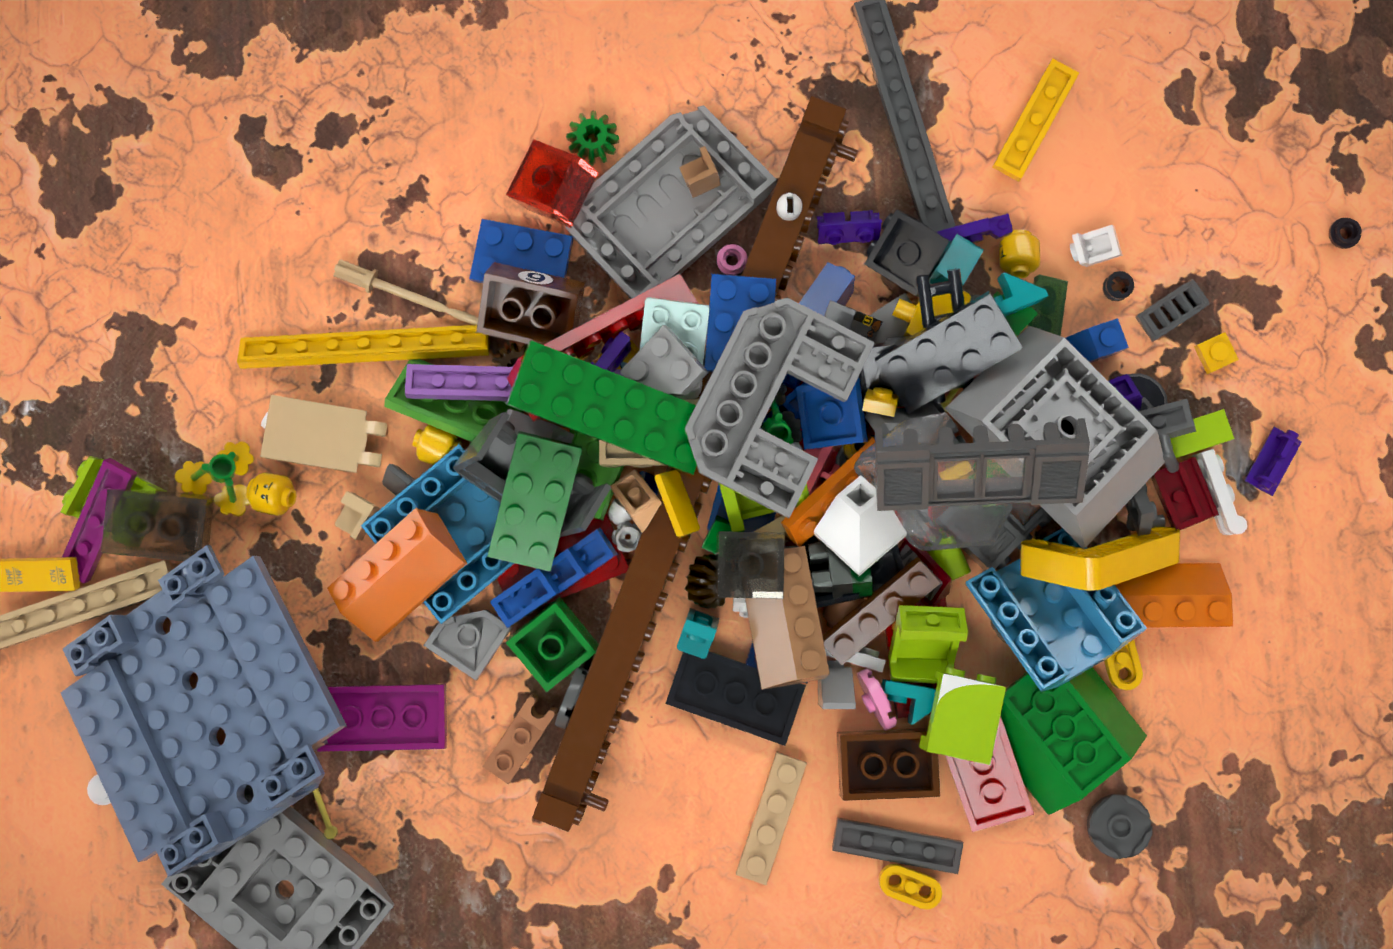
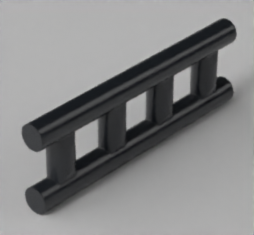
[916,268,974,404]

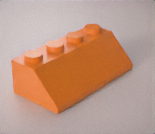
[327,508,467,642]
[1115,563,1233,628]

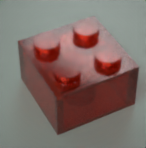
[506,139,599,228]

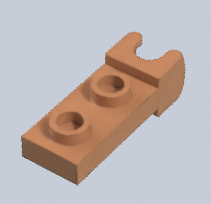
[482,693,558,785]

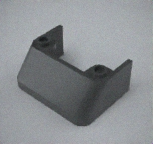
[453,412,611,538]

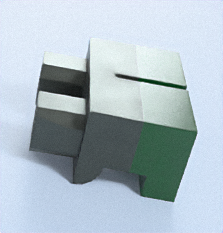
[808,541,872,599]

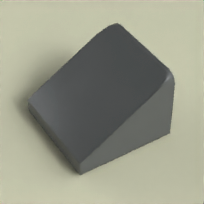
[382,464,415,496]

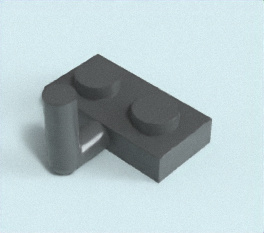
[1139,399,1196,473]
[1125,483,1166,536]

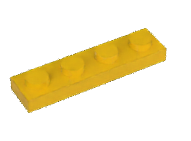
[992,58,1079,182]

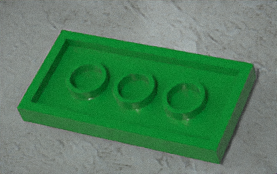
[487,431,582,572]

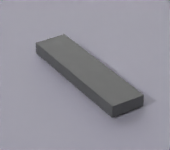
[832,817,964,874]

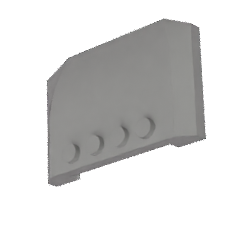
[566,105,777,299]

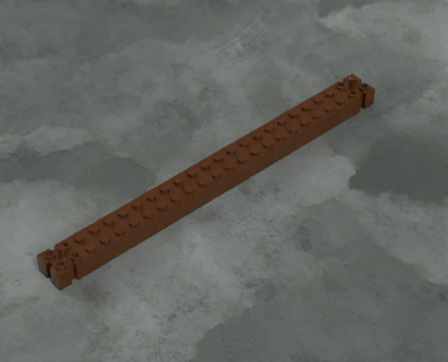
[532,96,858,832]

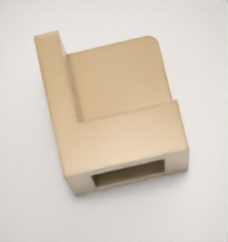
[335,491,380,540]

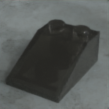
[101,489,214,561]

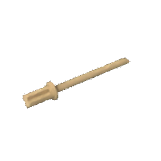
[333,259,478,325]

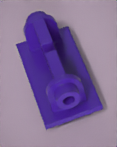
[817,210,882,245]
[1244,426,1302,496]

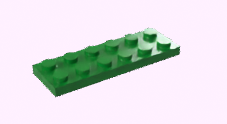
[506,340,697,475]

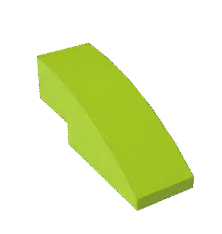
[1170,409,1235,458]

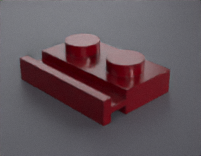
[1151,457,1219,531]

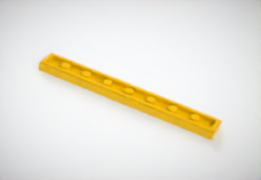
[237,325,490,369]

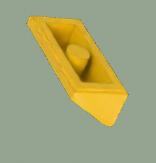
[654,470,700,538]

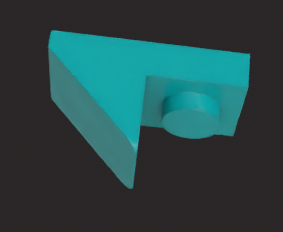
[930,234,984,286]
[994,273,1049,317]
[677,608,720,659]
[881,679,936,725]

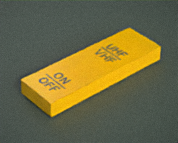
[0,557,81,592]

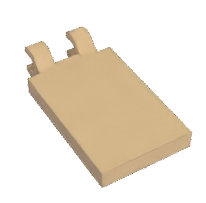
[260,395,387,473]

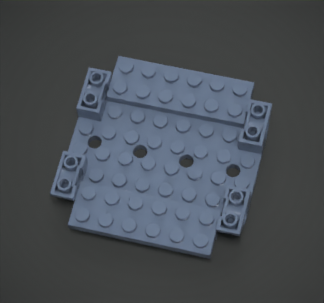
[60,545,347,877]

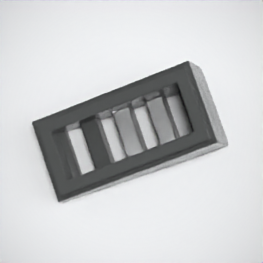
[1135,279,1210,342]

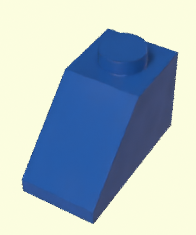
[1065,318,1129,363]

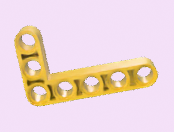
[1020,527,1180,591]

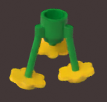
[174,441,254,517]

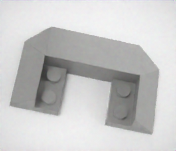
[684,297,875,519]

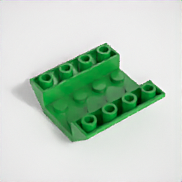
[1001,667,1147,815]

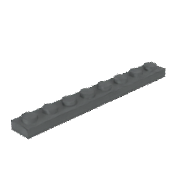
[853,0,955,232]

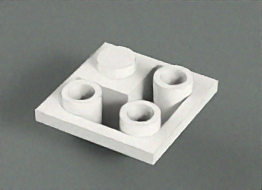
[814,475,907,576]

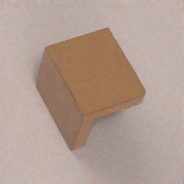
[679,146,721,198]

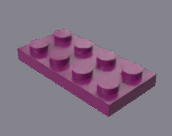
[317,684,447,752]

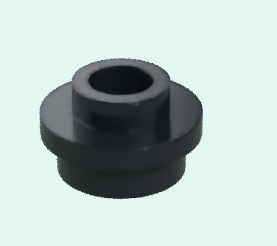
[1329,217,1362,249]

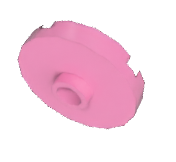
[857,668,897,731]

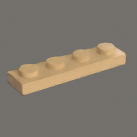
[736,752,807,885]

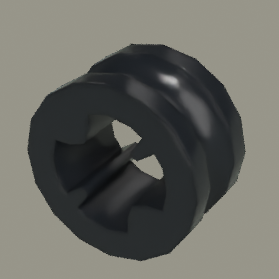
[1103,271,1134,302]

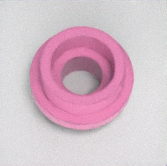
[717,244,748,276]

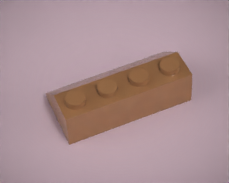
[738,546,830,690]

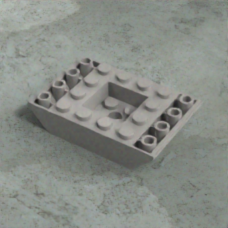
[945,326,1165,548]
[161,785,395,949]

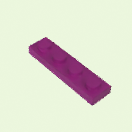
[62,458,138,584]

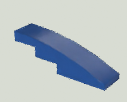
[490,528,618,628]

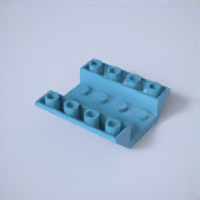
[361,444,515,624]
[965,528,1147,692]

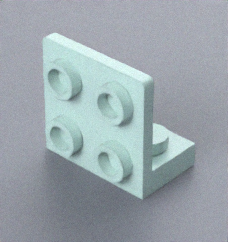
[640,297,710,366]

